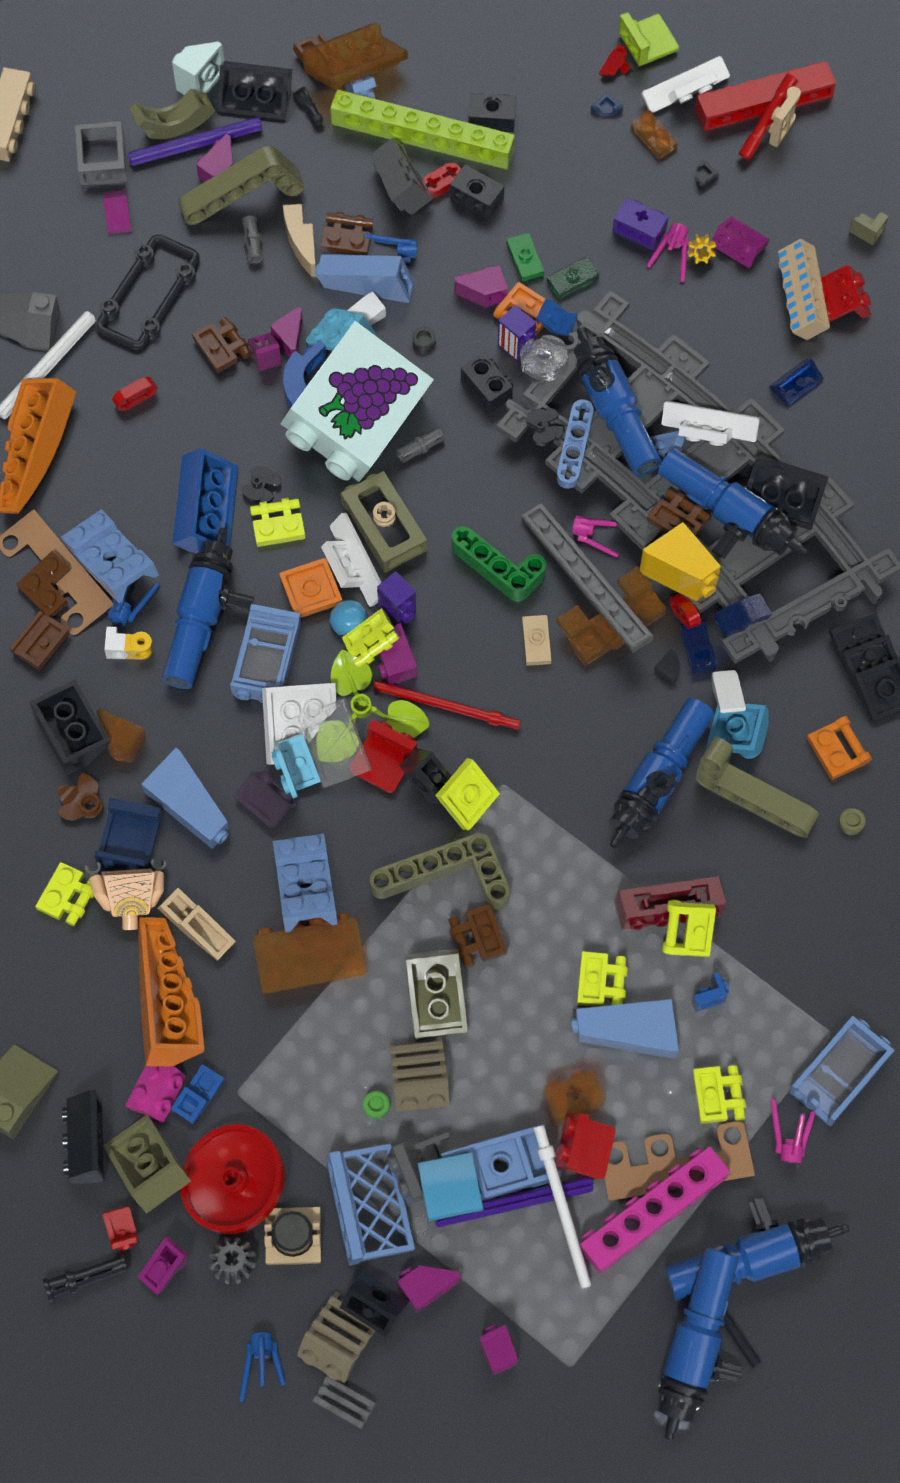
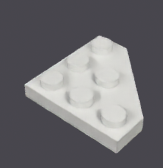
[262,683,337,764]

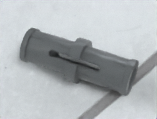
[242,215,263,264]
[396,427,445,464]

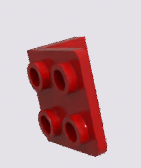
[821,264,872,322]
[350,719,417,793]
[555,1113,615,1179]

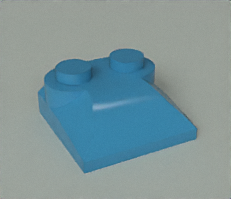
[706,704,769,759]

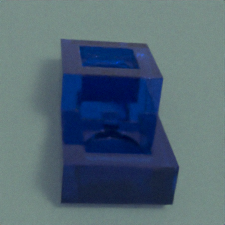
[713,593,773,637]
[680,622,717,674]

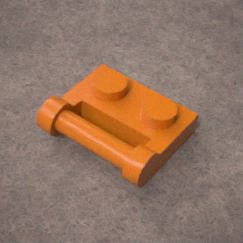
[493,282,545,339]
[806,716,872,781]

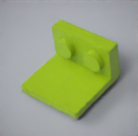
[618,12,679,66]

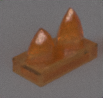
[631,110,678,159]

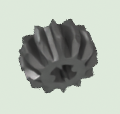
[210,1237,256,1284]

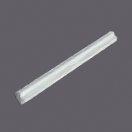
[0,311,95,419]

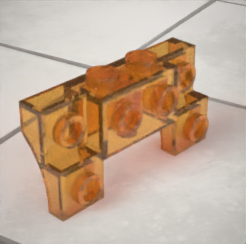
[557,567,666,666]

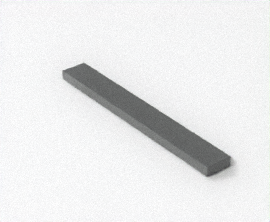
[521,503,654,653]

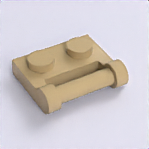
[769,87,801,147]

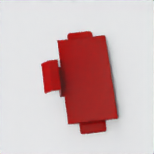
[599,45,631,76]

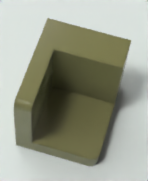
[849,212,889,245]

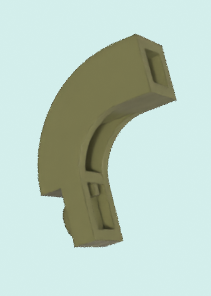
[130,89,215,139]

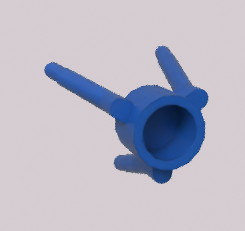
[364,233,417,263]
[107,582,160,626]
[239,1332,286,1402]

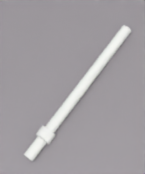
[533,1125,591,1288]

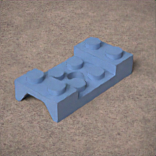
[61,509,159,603]
[273,833,338,932]
[439,1124,561,1201]

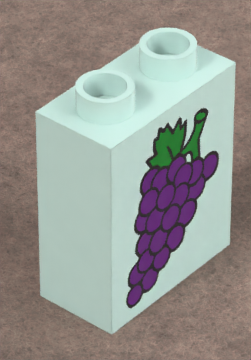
[280,321,434,482]

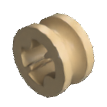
[373,502,396,527]

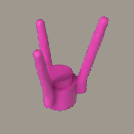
[647,223,690,282]
[572,515,619,558]
[771,1098,815,1163]

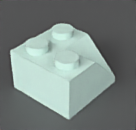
[172,42,224,95]

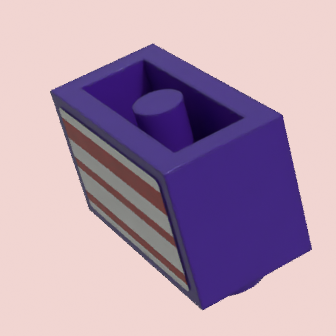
[498,305,536,362]

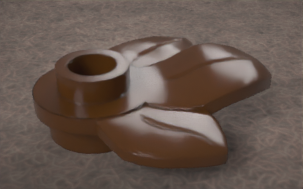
[57,773,103,821]

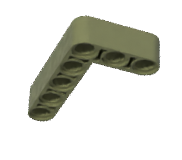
[178,146,305,225]
[696,737,819,838]
[369,833,510,910]

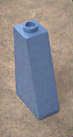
[315,254,415,303]
[141,748,229,849]
[571,999,679,1058]

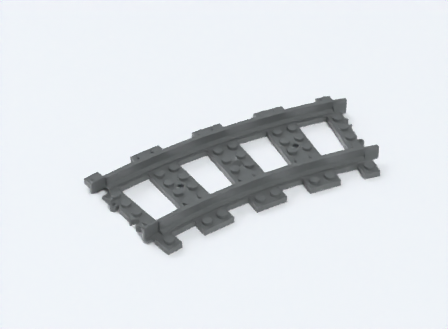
[496,291,900,664]

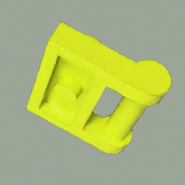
[662,900,716,957]

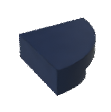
[591,92,623,116]

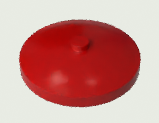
[180,1124,285,1234]

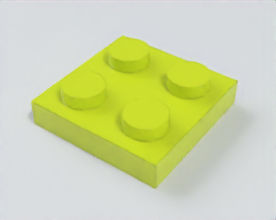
[435,758,500,831]

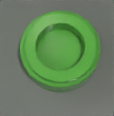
[363,1091,390,1119]

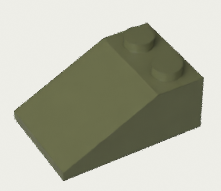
[406,948,468,1038]
[0,1044,59,1140]
[103,1115,191,1214]

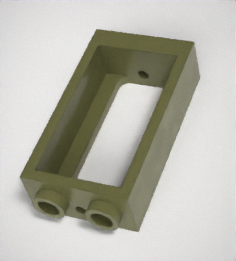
[341,471,427,573]

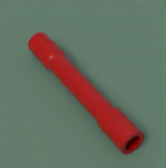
[738,73,798,160]

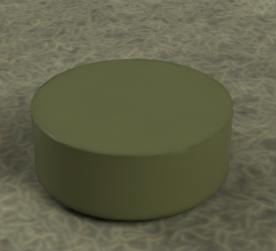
[839,808,866,835]

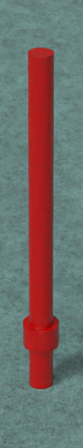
[374,680,521,730]

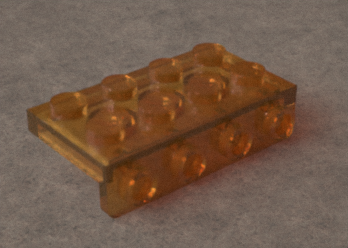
[302,22,408,89]
[252,913,367,994]

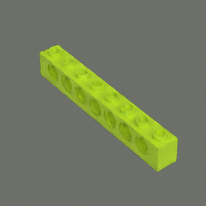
[331,89,515,170]

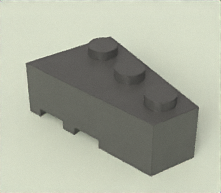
[371,138,433,215]

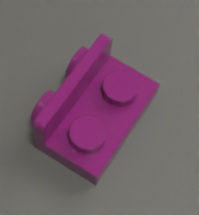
[712,216,770,268]

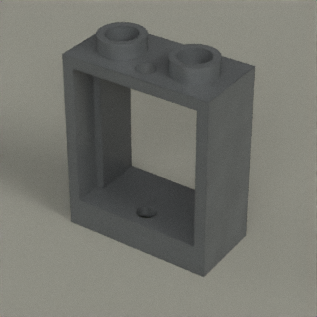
[75,121,127,185]

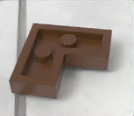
[16,551,70,618]

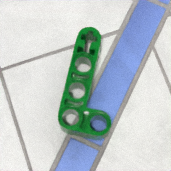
[451,526,546,602]

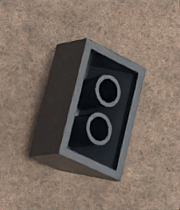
[217,61,293,120]
[746,455,829,530]
[30,679,111,775]
[62,1090,104,1184]

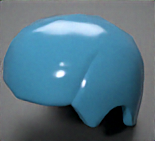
[329,600,369,636]

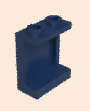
[94,798,162,870]

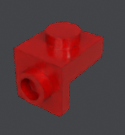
[103,1204,138,1251]

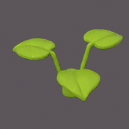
[317,650,430,763]

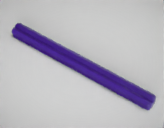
[128,117,262,166]
[435,1176,594,1227]

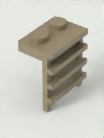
[389,1036,450,1112]
[297,1291,375,1384]

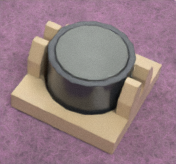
[265,1207,321,1265]

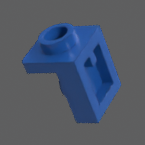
[536,299,578,336]
[692,972,730,1012]

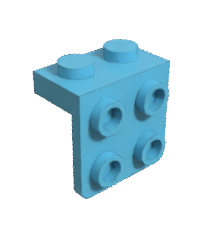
[306,308,377,351]
[271,733,321,798]

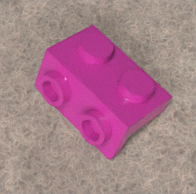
[125,1065,186,1123]

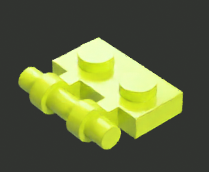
[250,498,305,547]
[342,608,400,668]
[35,862,94,926]
[577,951,628,1007]
[692,1065,747,1124]

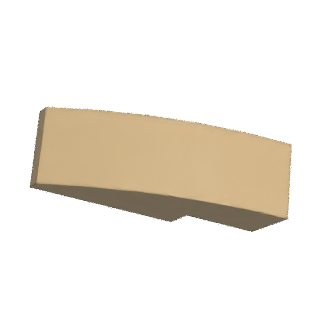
[283,204,316,277]
[158,888,236,960]

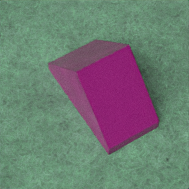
[103,190,132,234]
[270,307,303,358]
[247,333,281,371]

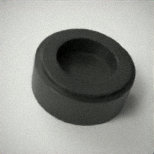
[412,327,436,352]

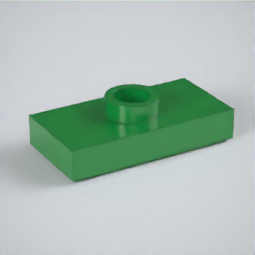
[506,233,544,282]

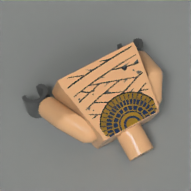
[85,858,166,930]

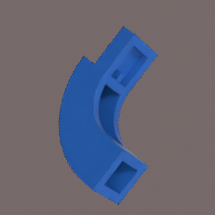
[283,340,326,410]

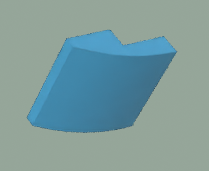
[418,1152,483,1221]

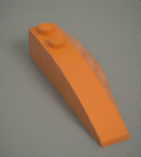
[0,378,76,514]
[139,917,205,1067]

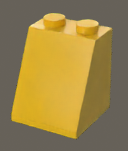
[640,522,721,601]

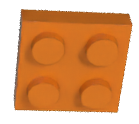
[279,558,343,618]

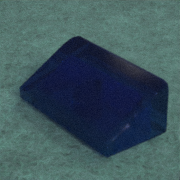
[770,358,824,405]

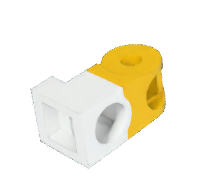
[105,627,153,660]

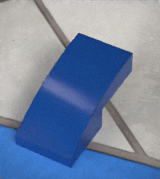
[171,1064,226,1124]

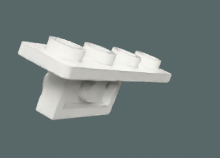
[642,56,730,113]
[662,401,760,446]
[321,513,382,606]

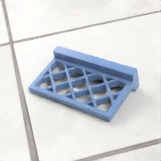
[326,1143,415,1265]

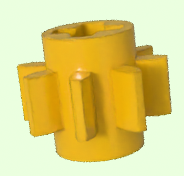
[687,234,716,264]

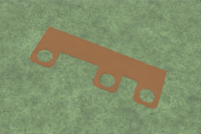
[0,509,114,635]
[604,1121,755,1201]

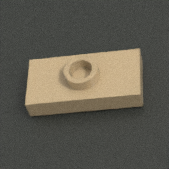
[522,615,551,666]

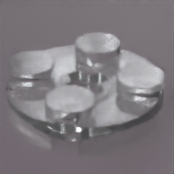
[520,335,569,382]

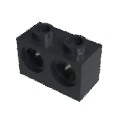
[461,353,514,413]

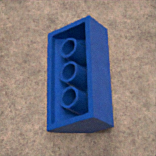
[172,448,238,553]

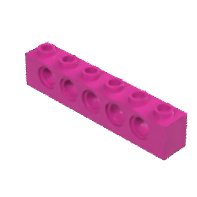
[580,1146,731,1275]

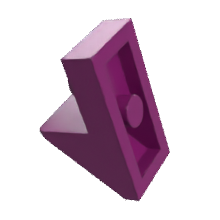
[138,1236,187,1295]

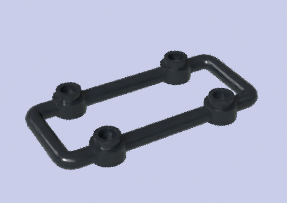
[95,234,200,350]

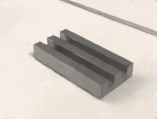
[313,1376,375,1429]

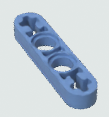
[557,400,594,488]

